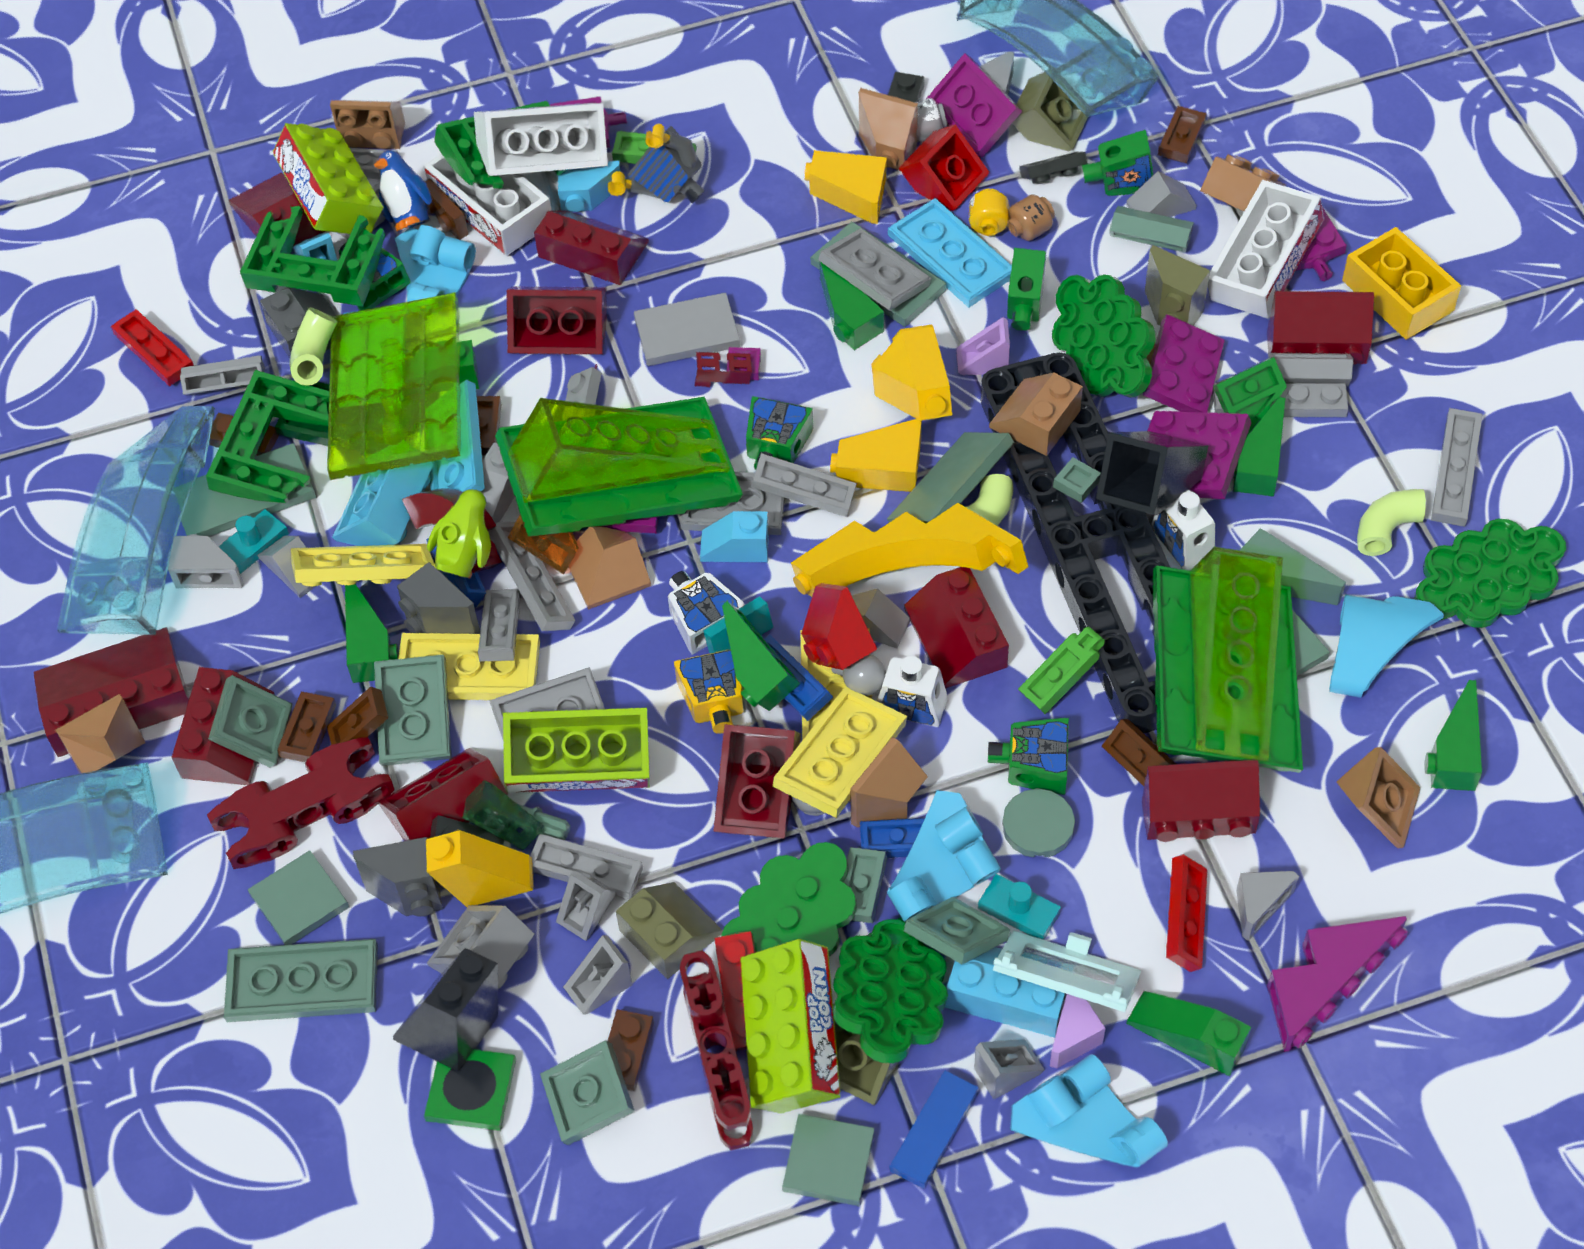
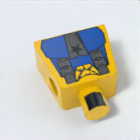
[674,649,743,734]

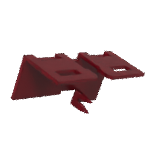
[694,352,752,387]

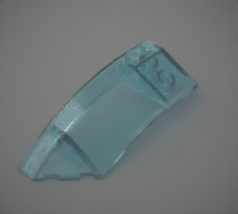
[957,0,1160,117]
[57,406,215,635]
[0,762,168,914]

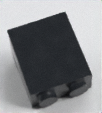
[1096,431,1208,515]
[393,948,498,1071]

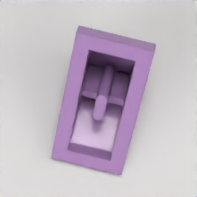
[956,317,1010,375]
[1050,994,1105,1068]

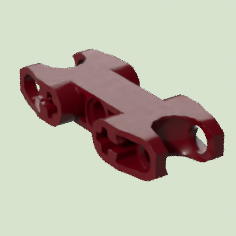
[207,737,395,869]
[680,950,753,1151]

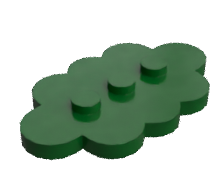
[1052,274,1156,398]
[1414,518,1566,628]
[721,842,857,957]
[833,919,948,1063]

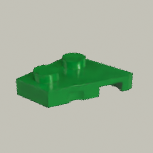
[1212,357,1287,436]

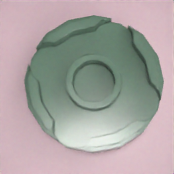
[1002,789,1075,858]

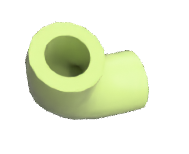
[290,308,338,386]
[966,474,1013,526]
[1357,489,1426,556]

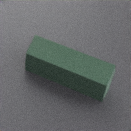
[1109,206,1194,253]

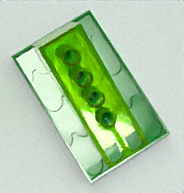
[495,396,743,537]
[1153,546,1303,773]

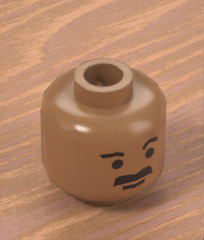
[1007,194,1055,241]

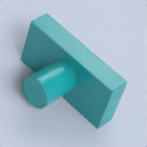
[218,509,289,574]
[703,596,774,654]
[978,874,1061,940]

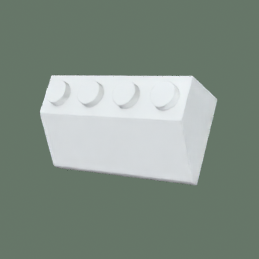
[474,103,608,176]

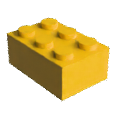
[1342,227,1461,340]

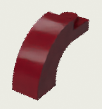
[402,488,502,573]

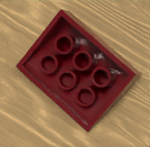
[34,627,189,757]

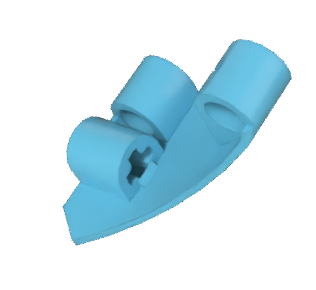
[395,225,476,317]
[1329,594,1444,698]
[887,790,1001,922]
[1010,1054,1168,1167]

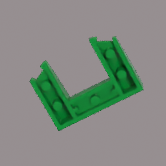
[434,101,566,189]
[240,206,385,306]
[206,370,336,503]

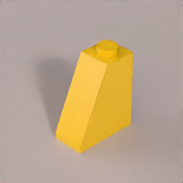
[804,150,887,224]
[830,419,922,492]
[426,830,534,907]

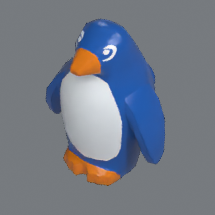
[374,150,432,232]

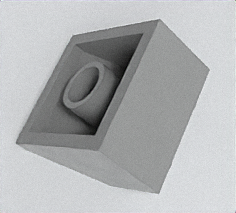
[427,906,534,989]

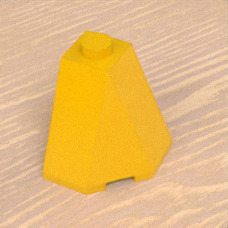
[871,324,952,421]

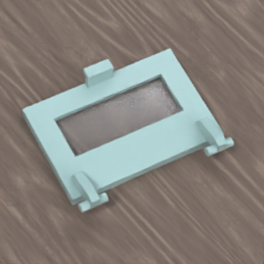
[993,930,1141,1012]

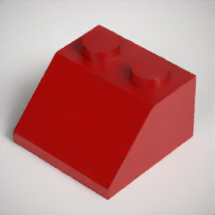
[899,124,990,211]
[801,583,877,670]

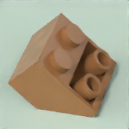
[330,100,405,149]
[1200,154,1286,211]

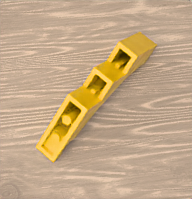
[791,503,1029,597]

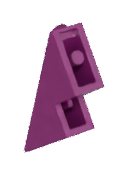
[1267,916,1409,1052]

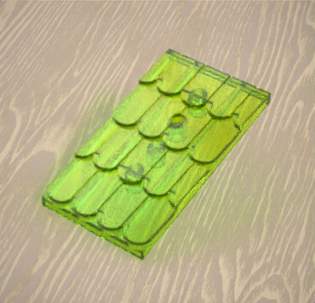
[327,292,461,480]

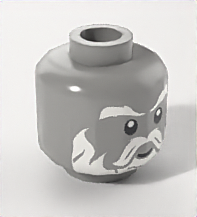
[915,98,947,142]

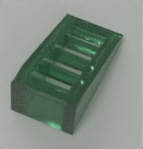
[463,780,544,850]

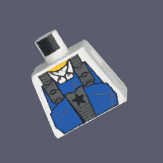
[1151,490,1215,571]
[668,571,745,655]
[877,656,947,728]

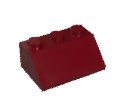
[534,210,648,286]
[507,286,607,354]
[1267,291,1374,365]
[904,567,1009,689]
[171,667,275,785]
[378,748,508,841]
[1142,760,1260,842]

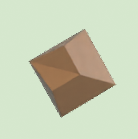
[564,526,651,610]
[56,694,146,778]
[850,737,928,828]
[1336,747,1420,849]

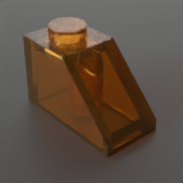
[507,514,579,575]

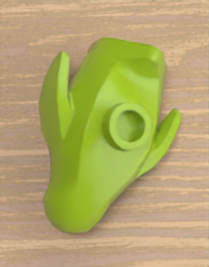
[427,489,491,578]

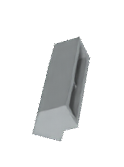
[1268,353,1353,386]
[180,355,265,396]

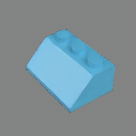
[332,441,434,546]
[945,947,1074,1038]

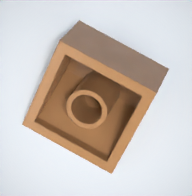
[989,373,1083,456]

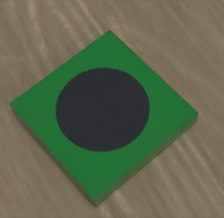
[424,1049,516,1131]

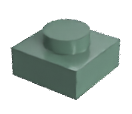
[1053,457,1101,503]

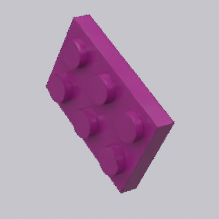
[926,53,1022,157]
[1142,314,1224,413]

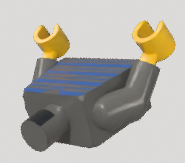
[608,124,705,204]

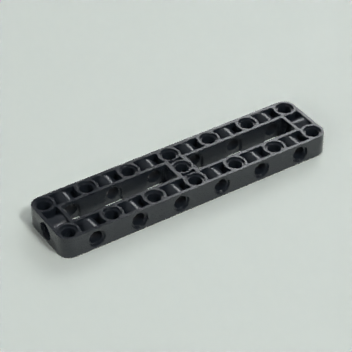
[980,352,1171,733]

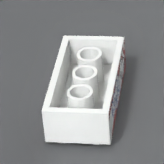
[423,154,551,256]
[1208,180,1324,319]

